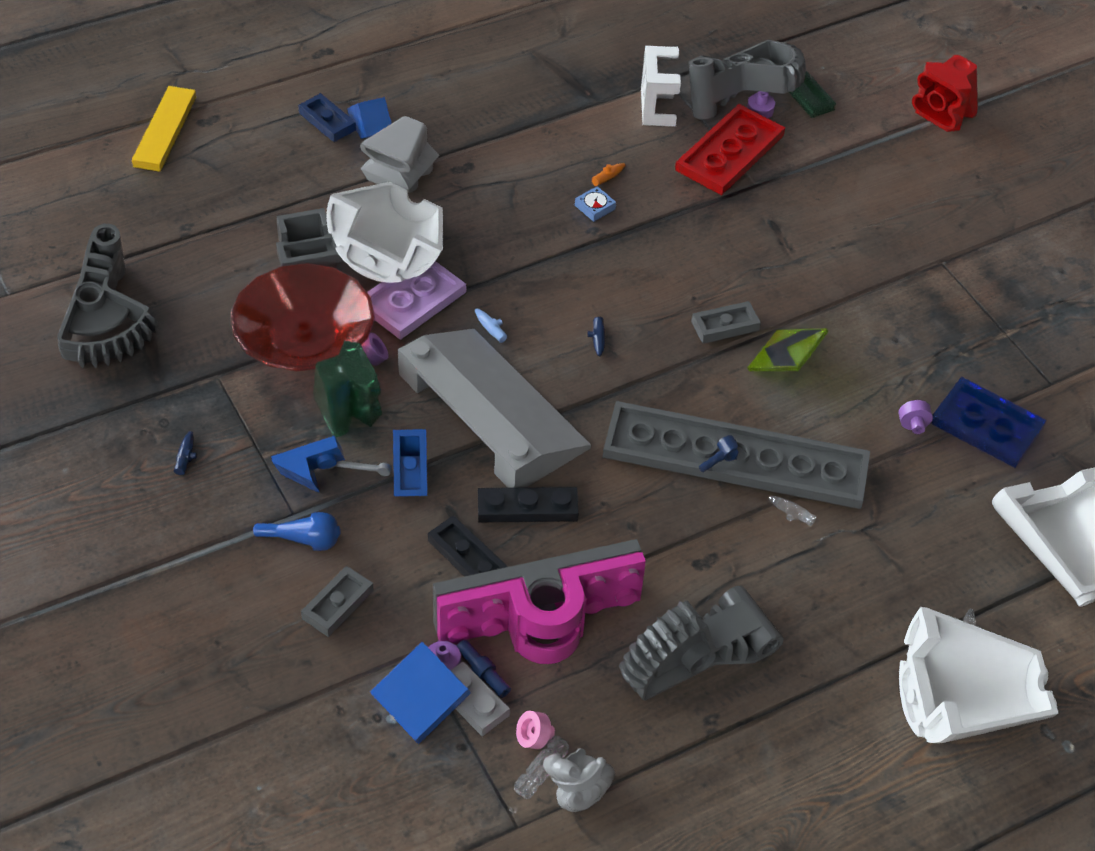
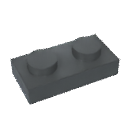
[691,301,761,344]
[301,565,374,637]

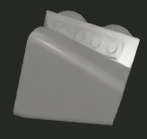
[360,116,440,193]

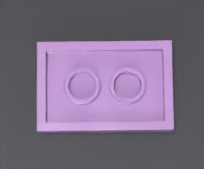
[357,261,466,340]

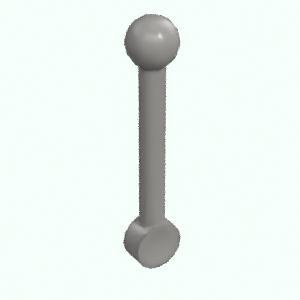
[328,461,392,476]

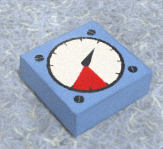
[575,186,616,222]

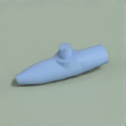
[475,308,507,343]

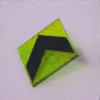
[747,328,828,371]

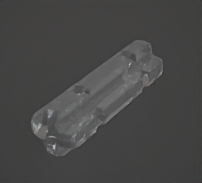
[514,735,569,799]

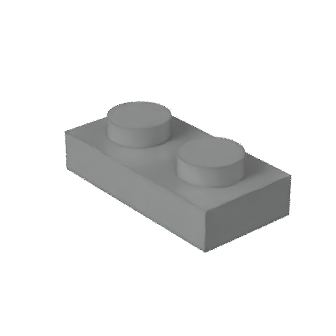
[450,662,510,736]

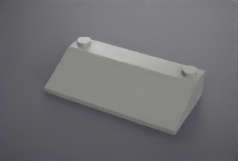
[398,329,591,488]

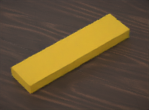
[132,86,196,172]

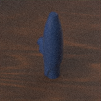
[587,317,605,356]
[174,431,197,475]

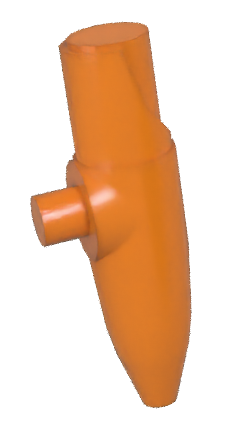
[592,163,626,186]

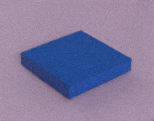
[370,642,471,744]

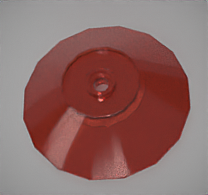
[230,263,375,372]

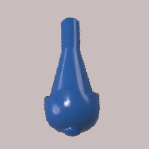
[253,512,341,551]

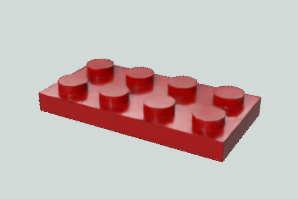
[675,104,785,195]

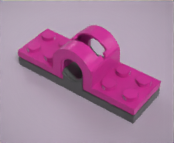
[433,539,646,664]

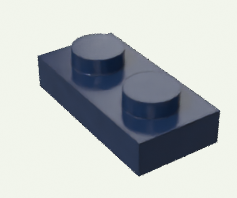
[298,93,356,142]

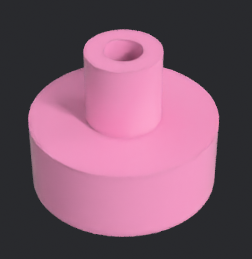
[516,711,555,749]

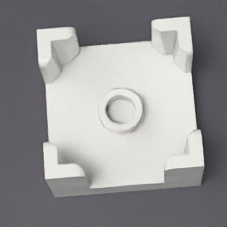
[641,46,681,126]

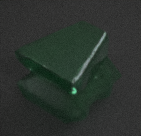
[313,340,382,437]

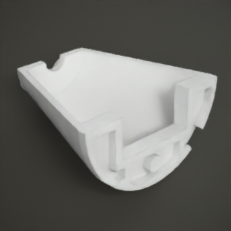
[327,182,443,283]
[992,467,1095,607]
[899,607,1058,743]

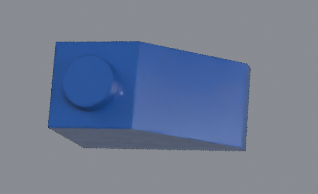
[347,97,392,139]

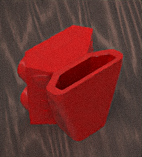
[912,55,978,132]

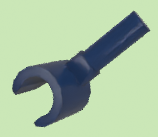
[699,435,739,473]

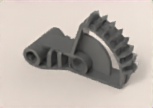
[689,40,806,119]
[57,223,159,368]
[619,585,784,700]

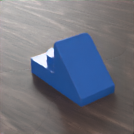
[393,429,427,496]
[271,436,345,492]

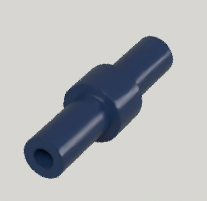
[457,639,511,698]

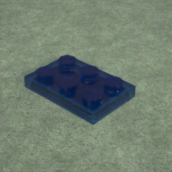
[930,376,1047,468]

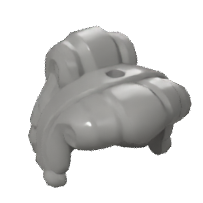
[543,748,615,812]

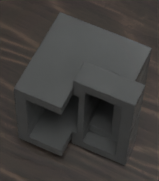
[276,208,343,284]

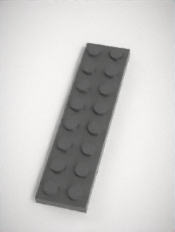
[603,401,870,509]

